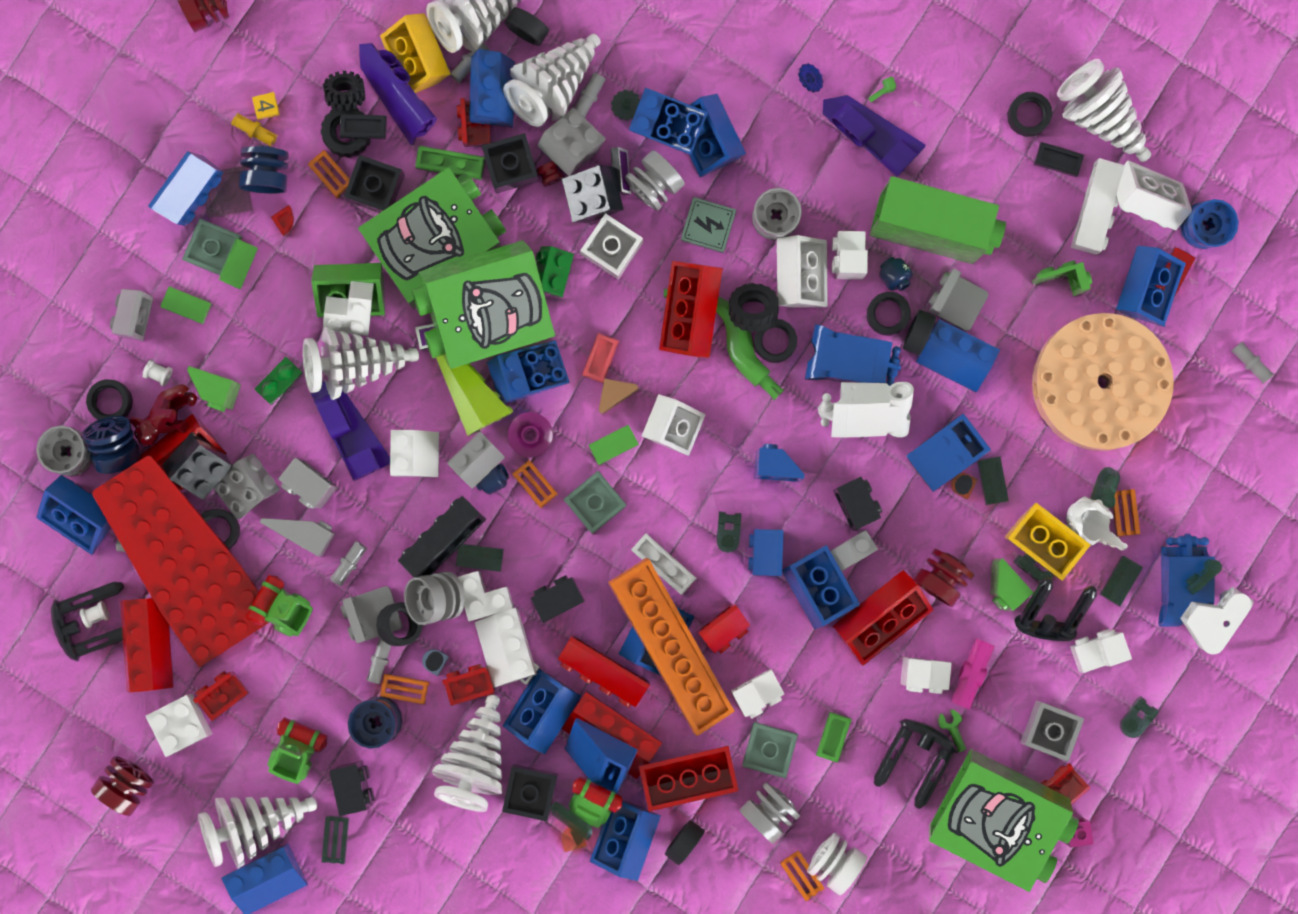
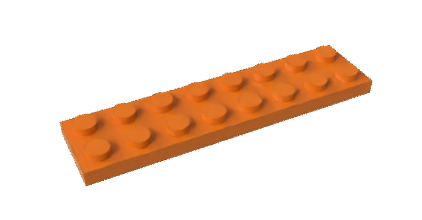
[608,558,735,736]

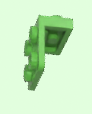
[1032,260,1092,297]

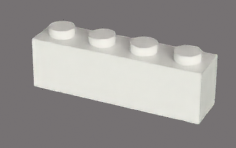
[1071,158,1125,255]

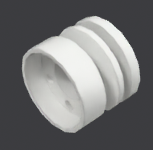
[807,833,867,896]

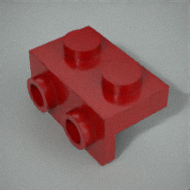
[457,98,491,147]
[442,664,495,706]
[193,671,250,721]
[1040,763,1090,804]

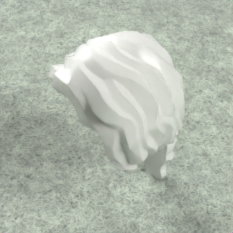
[1066,496,1128,551]

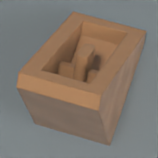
[599,379,639,415]

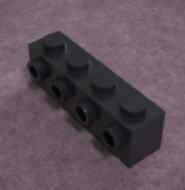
[397,496,487,577]

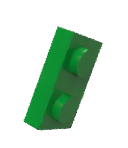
[536,246,574,297]

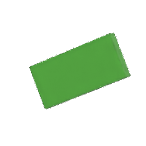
[218,239,258,289]
[160,286,212,324]
[589,424,639,465]
[816,712,852,763]

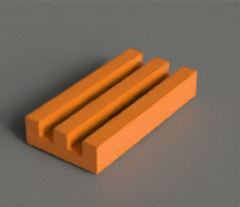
[308,150,350,199]
[512,460,558,508]
[1111,489,1140,537]
[380,673,429,705]
[780,850,825,901]

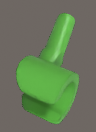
[868,77,896,102]

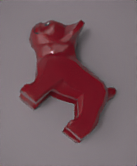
[129,384,197,446]

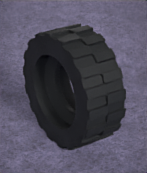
[321,107,371,158]
[729,283,779,332]

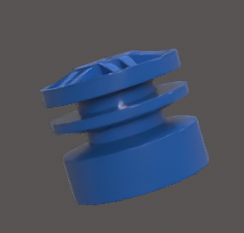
[1180,199,1239,249]

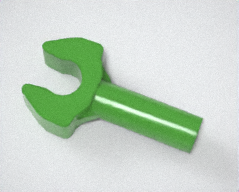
[938,709,966,752]

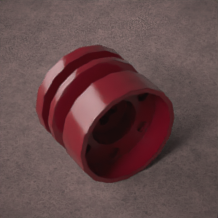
[177,0,230,33]
[913,548,975,607]
[91,756,154,816]

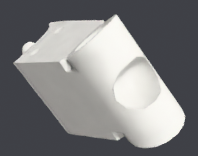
[818,382,914,437]

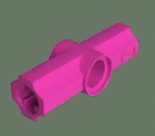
[951,639,995,710]

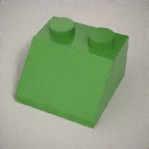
[187,366,241,412]
[990,558,1034,611]

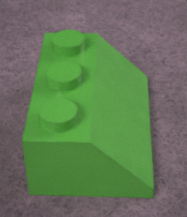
[311,263,385,317]

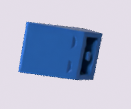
[629,88,708,155]
[487,340,570,404]
[906,413,991,492]
[565,718,638,794]

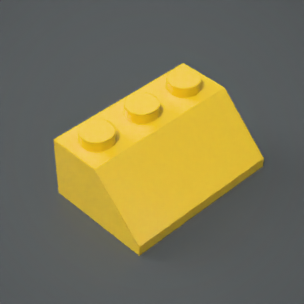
[380,13,450,93]
[1005,502,1091,581]

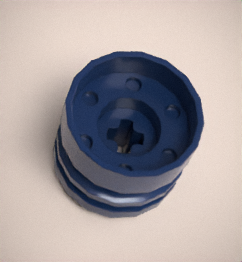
[239,146,289,194]
[82,416,141,474]
[347,696,403,749]

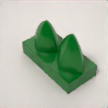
[255,357,303,405]

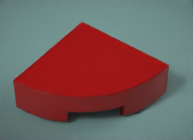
[271,205,294,237]

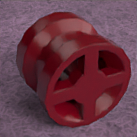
[536,161,564,187]

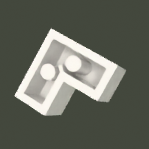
[832,231,868,280]
[323,281,374,336]
[458,571,514,621]
[1070,629,1132,673]
[901,657,952,694]
[731,669,784,719]

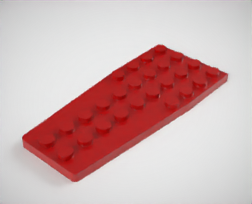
[92,455,270,668]

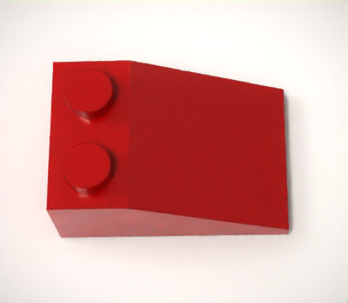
[697,603,750,654]

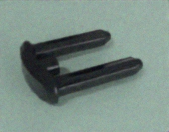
[1014,578,1097,641]
[51,581,124,661]
[874,719,958,809]

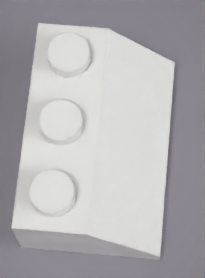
[1116,160,1192,230]
[776,235,828,308]
[475,608,537,688]

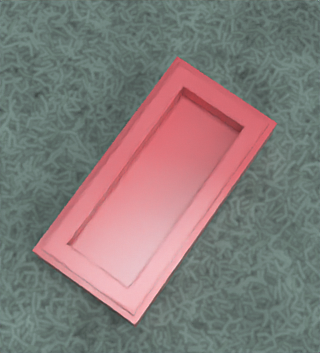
[582,333,619,383]

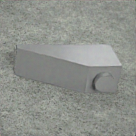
[260,518,336,557]
[830,530,878,571]

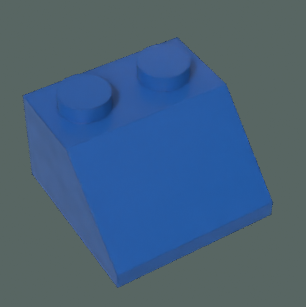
[748,529,784,576]

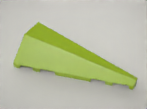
[429,328,514,436]

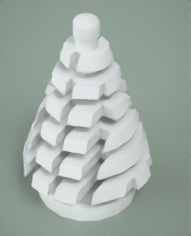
[426,0,522,53]
[503,34,601,127]
[1057,59,1151,162]
[303,327,419,400]
[432,694,502,812]
[198,797,317,869]

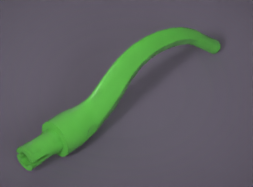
[664,289,784,400]

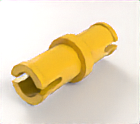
[231,113,278,147]

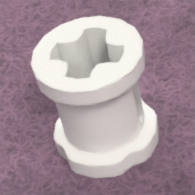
[142,359,173,386]
[80,601,110,628]

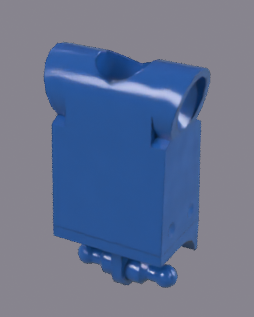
[804,324,901,386]
[1158,533,1215,627]

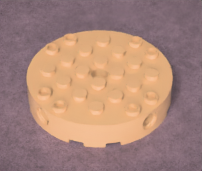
[1032,313,1174,451]

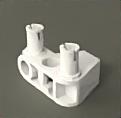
[1180,587,1253,654]

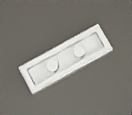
[631,534,697,595]

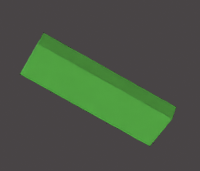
[415,146,486,181]

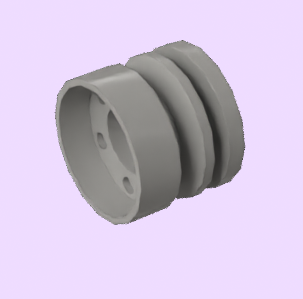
[625,150,685,211]
[752,188,802,241]
[36,425,92,476]
[404,571,465,625]
[739,782,800,844]

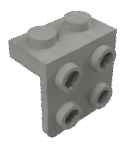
[928,268,988,331]
[214,453,280,519]
[341,586,402,643]

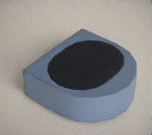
[422,649,450,676]

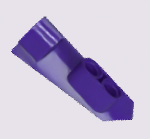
[359,43,437,145]
[822,95,926,177]
[311,381,390,481]

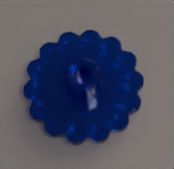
[798,63,824,93]

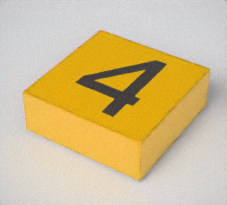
[252,92,280,120]

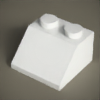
[642,394,706,456]
[390,430,439,477]

